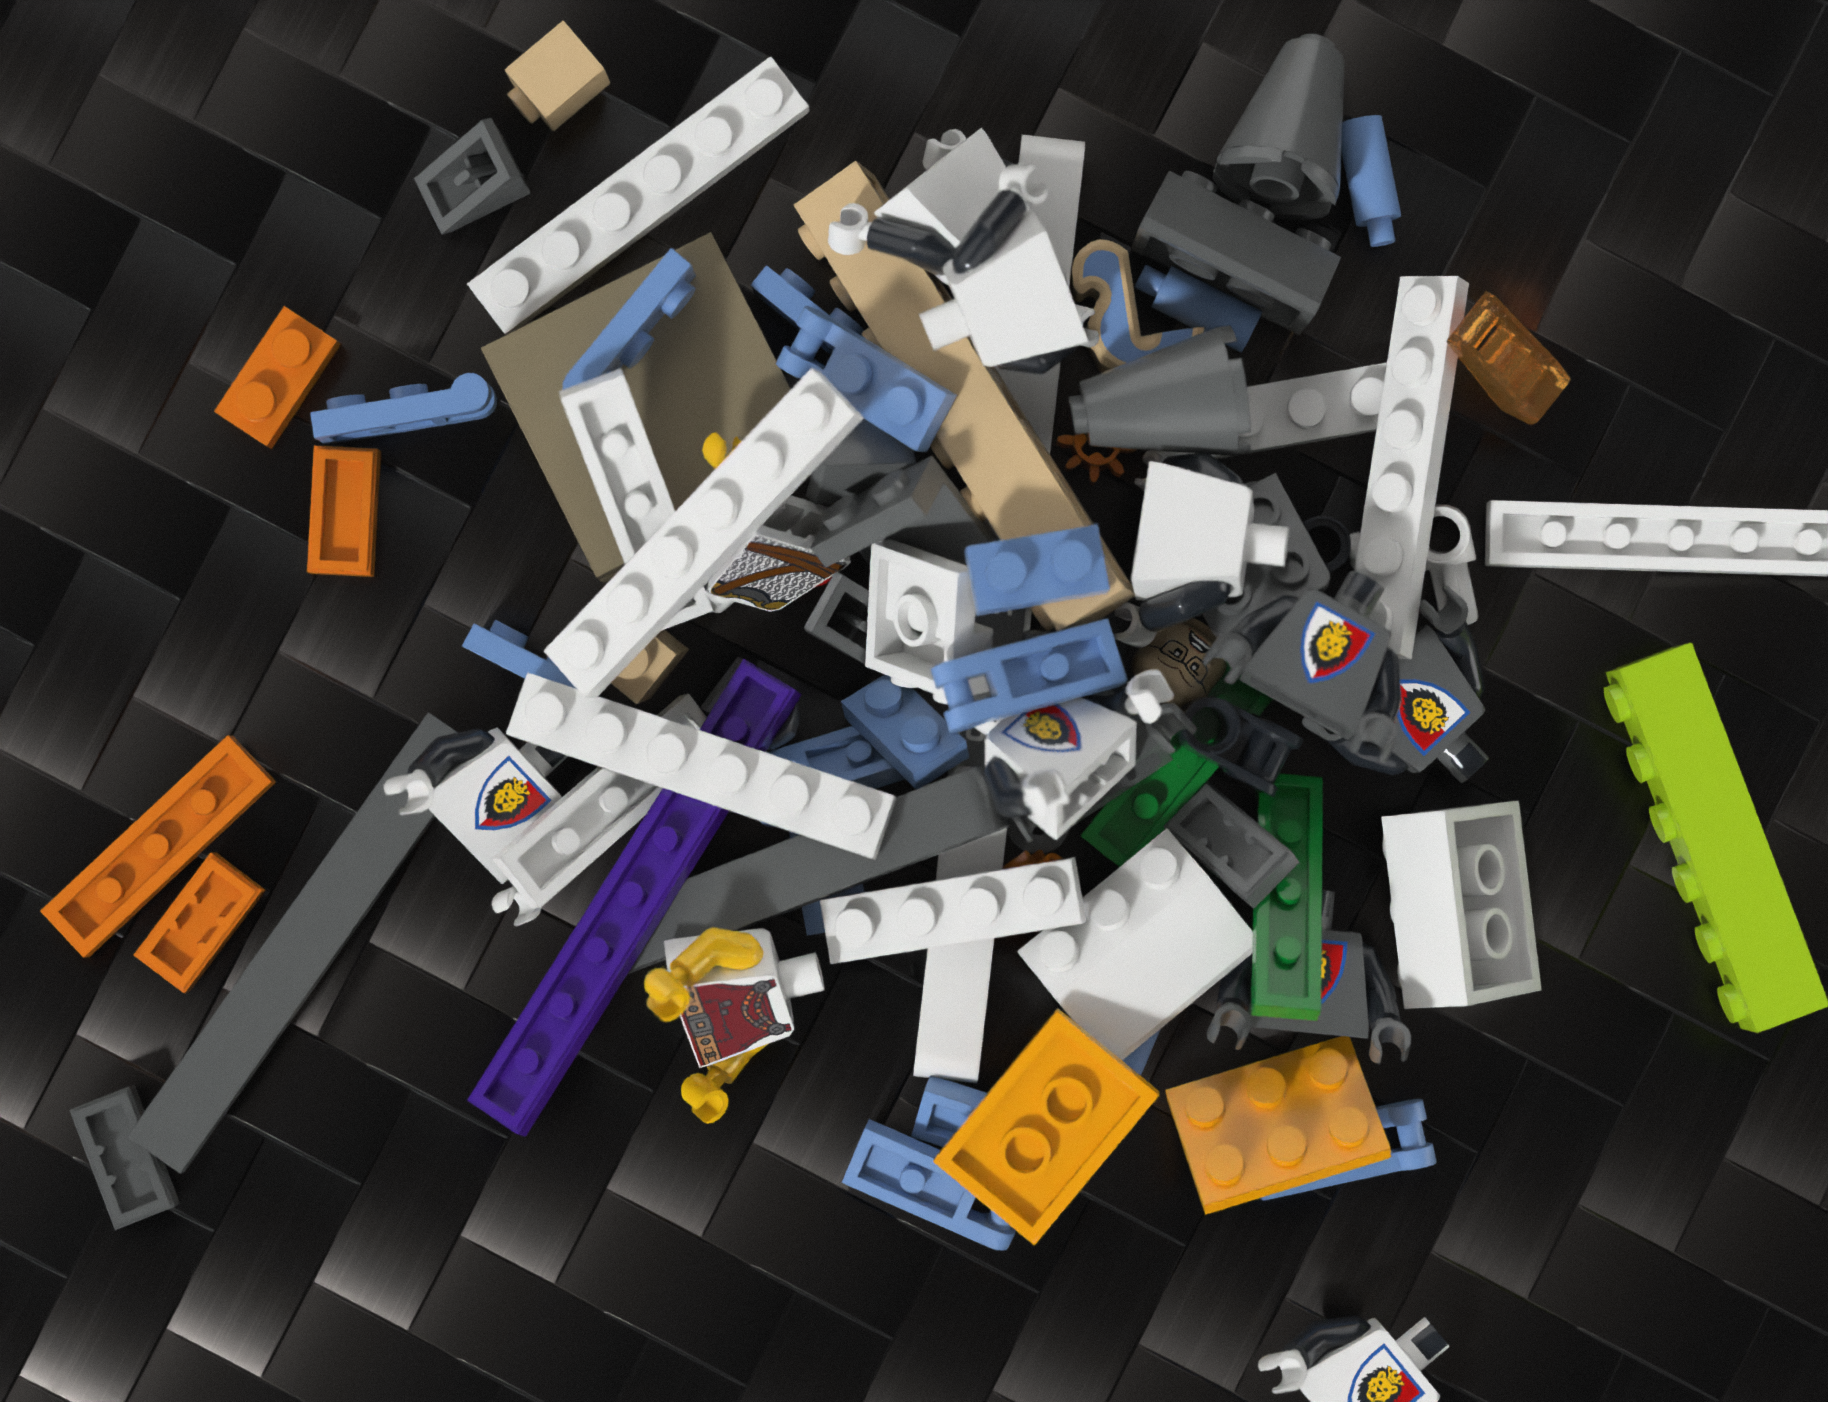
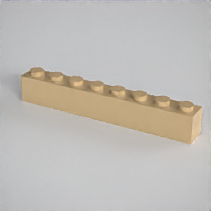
[794,161,1135,631]

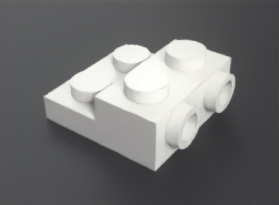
[865,539,993,704]

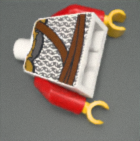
[702,432,851,613]

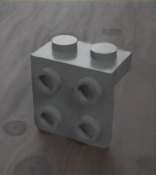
[810,456,996,568]
[1203,473,1330,637]

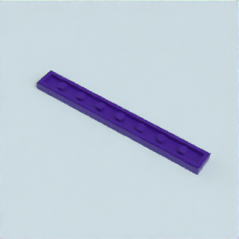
[468,659,801,1136]

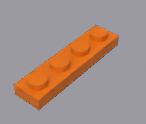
[40,735,276,958]

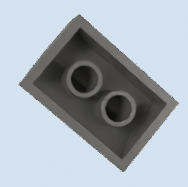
[1131,171,1341,335]

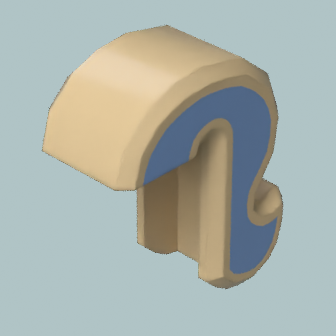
[1070,239,1204,373]

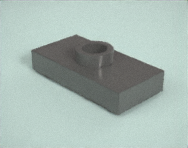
[1163,782,1299,908]
[69,1085,180,1230]

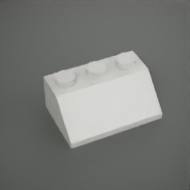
[1381,801,1542,1009]
[1017,829,1253,1060]

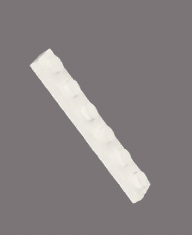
[467,56,810,335]
[1355,276,1469,660]
[544,368,864,699]
[1485,500,1828,576]
[506,672,897,860]

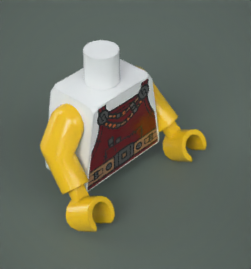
[645,927,825,1124]

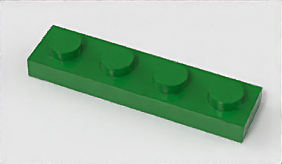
[1079,661,1273,867]
[1251,773,1323,1021]

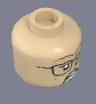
[1131,618,1226,708]

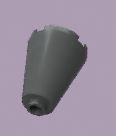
[1213,34,1345,220]
[1069,325,1251,456]

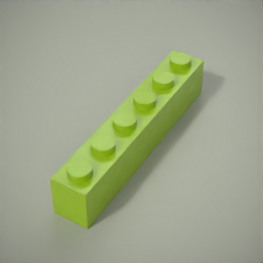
[1604,642,1828,1033]

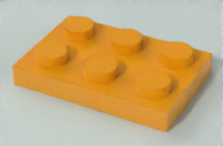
[933,1008,1159,1245]
[1165,1036,1391,1215]

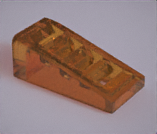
[1446,291,1570,424]

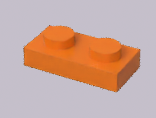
[214,306,341,449]

